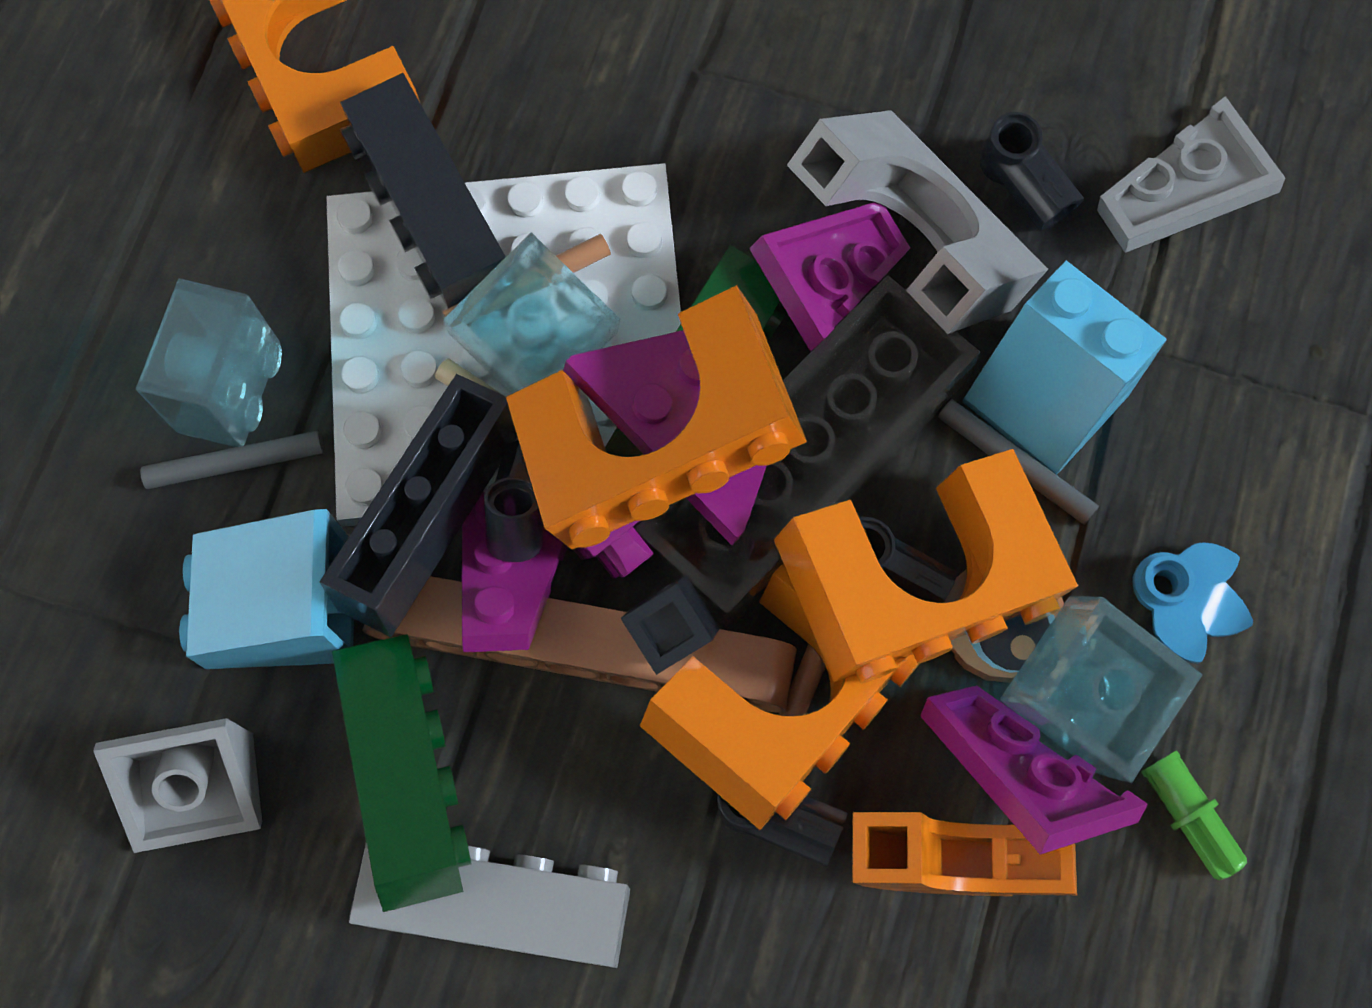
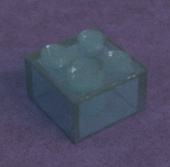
[443,232,621,394]
[135,278,282,447]
[1000,596,1203,783]

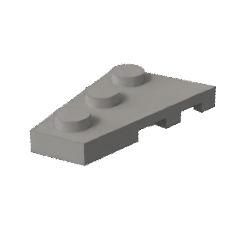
[1097,96,1285,253]

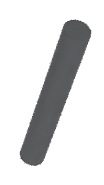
[938,399,1099,525]
[140,430,324,490]

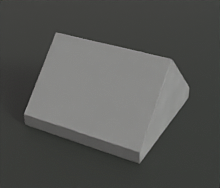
[93,718,262,853]

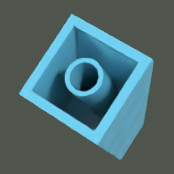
[963,260,1167,475]
[179,509,354,669]

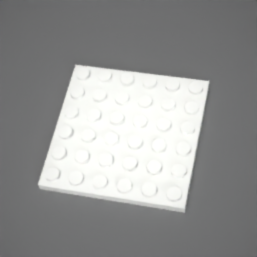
[327,163,681,527]

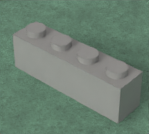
[349,843,630,968]

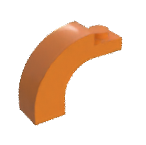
[853,812,1077,896]

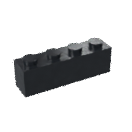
[340,73,512,308]
[320,374,517,637]

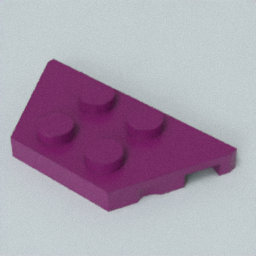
[563,330,767,545]

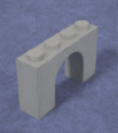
[787,110,1048,334]

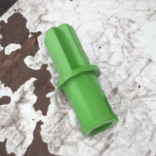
[1141,750,1247,880]

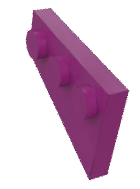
[749,202,910,352]
[462,492,568,652]
[921,685,1148,855]

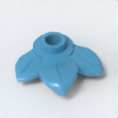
[1132,543,1253,664]

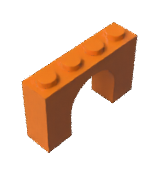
[209,0,420,173]
[506,285,807,549]
[774,449,1078,684]
[640,563,920,830]

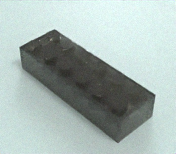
[635,275,980,631]

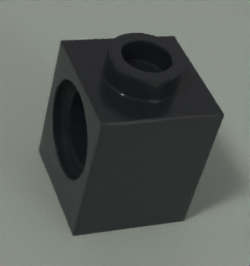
[621,574,720,675]

